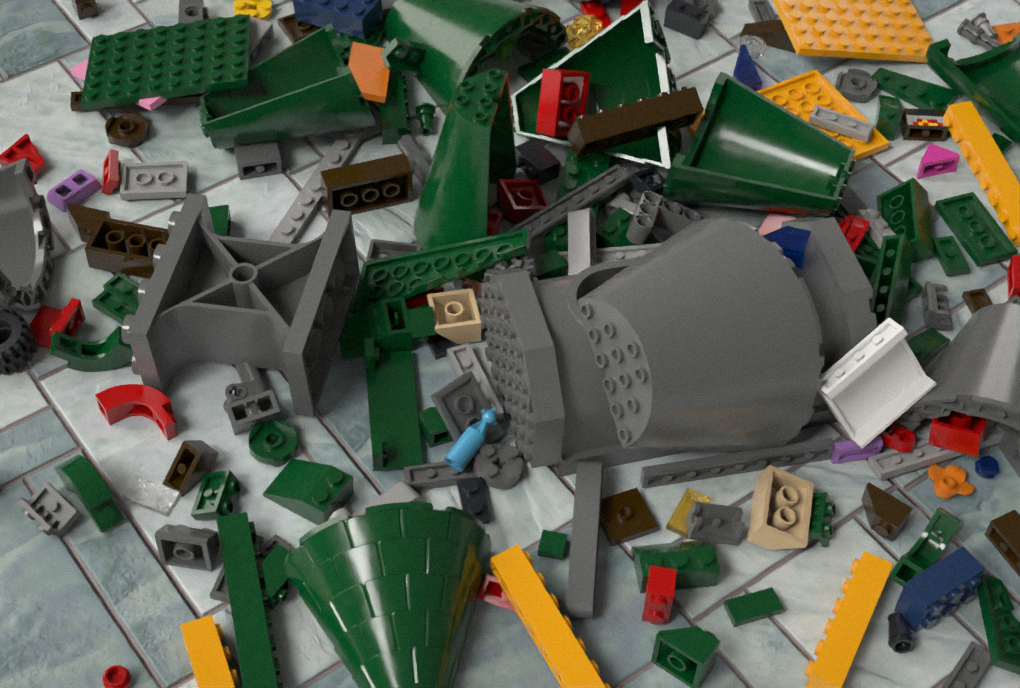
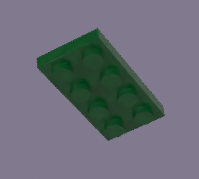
[934,192,1018,267]

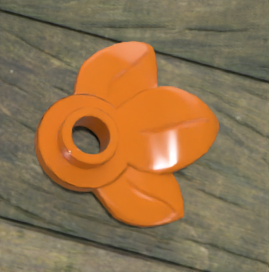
[927,464,975,499]

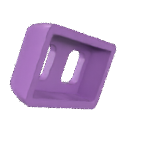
[47,169,102,212]

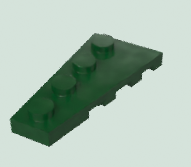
[977,573,1020,675]

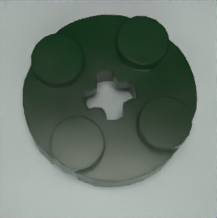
[249,419,298,467]

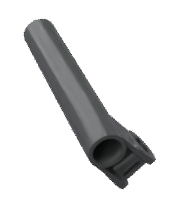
[223,363,268,413]

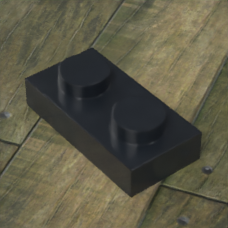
[457,477,490,524]

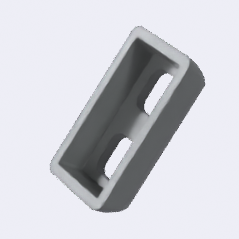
[366,239,421,261]

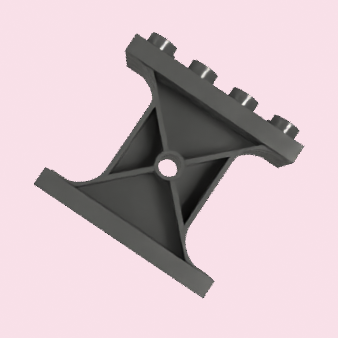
[121,193,360,417]

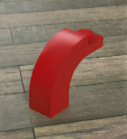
[95,384,177,441]

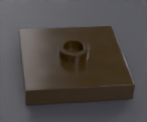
[600,487,658,547]

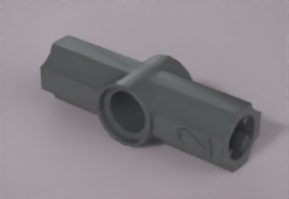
[398,134,432,187]

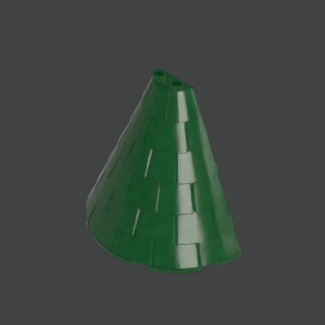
[511,0,682,170]
[283,502,491,688]

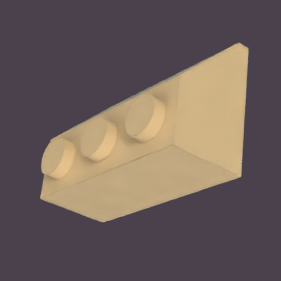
[747,465,814,550]

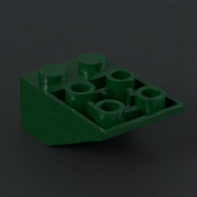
[339,297,412,359]

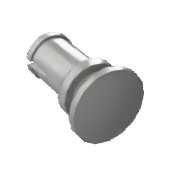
[970,12,998,40]

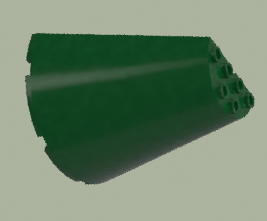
[384,0,568,116]
[198,23,377,150]
[925,33,1020,147]
[414,69,517,282]
[663,71,856,217]

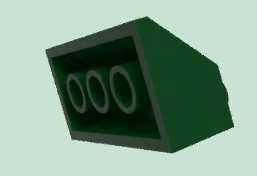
[877,177,934,263]

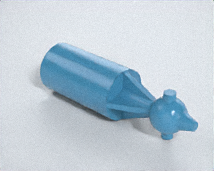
[444,407,498,472]

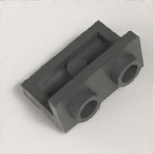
[18,481,82,538]

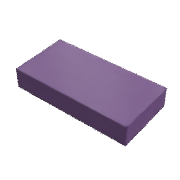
[830,436,883,464]

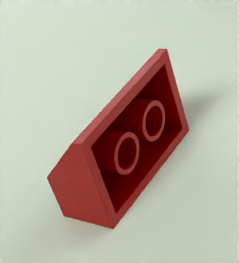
[536,69,590,137]

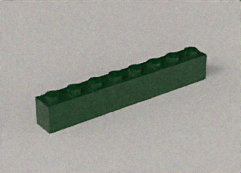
[216,512,284,688]

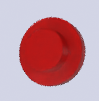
[102,665,131,688]

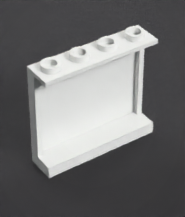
[818,318,937,449]

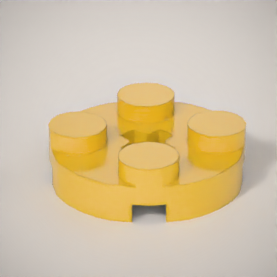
[233,0,273,21]

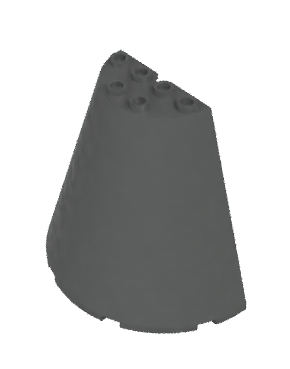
[0,158,55,311]
[884,302,1020,432]

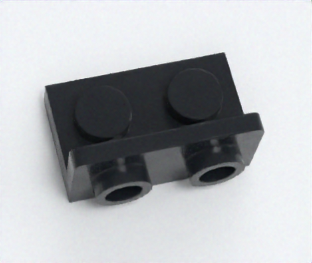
[629,167,667,204]

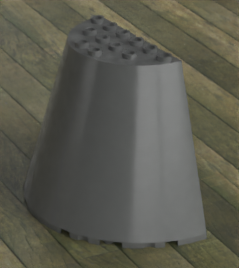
[578,217,824,453]

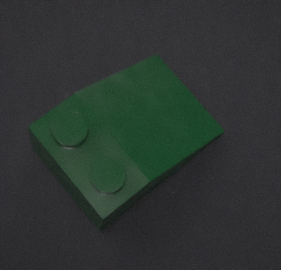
[596,207,660,249]
[263,459,354,525]

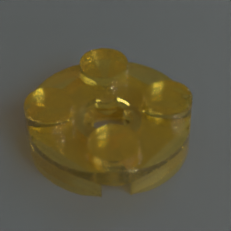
[566,15,604,50]

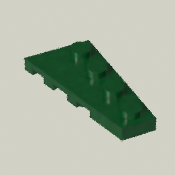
[870,68,959,111]

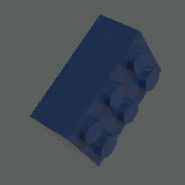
[894,546,985,633]

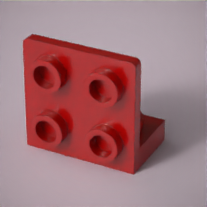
[29,298,86,349]

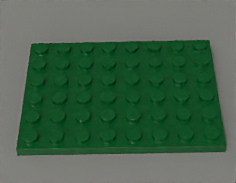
[80,14,252,111]

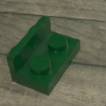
[380,38,427,75]
[191,470,242,521]
[808,492,836,547]

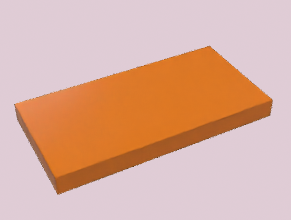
[348,42,390,103]

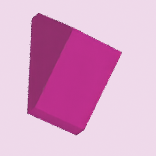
[916,143,960,179]

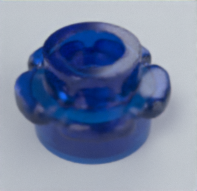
[975,456,999,479]

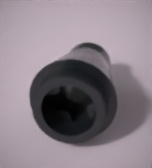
[887,612,915,653]

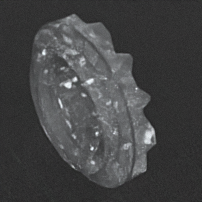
[735,35,767,59]

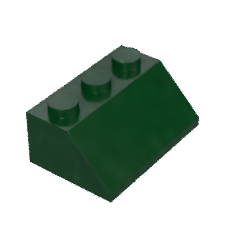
[631,540,721,593]

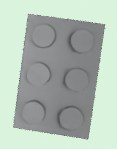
[120,161,189,200]

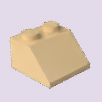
[427,288,482,344]

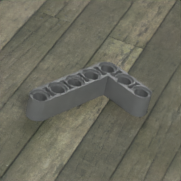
[626,191,710,245]

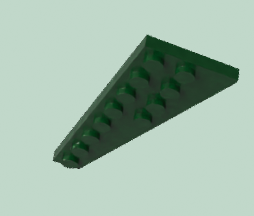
[351,229,532,314]

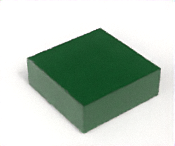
[537,530,568,560]

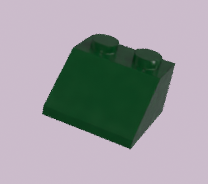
[651,626,721,688]

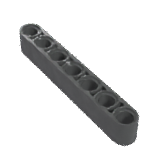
[566,461,603,619]

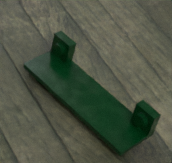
[364,338,423,471]

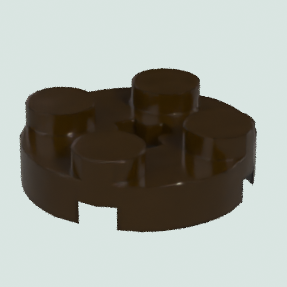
[105,111,149,148]

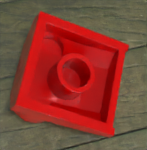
[496,179,549,222]

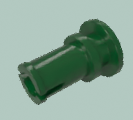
[415,103,436,136]

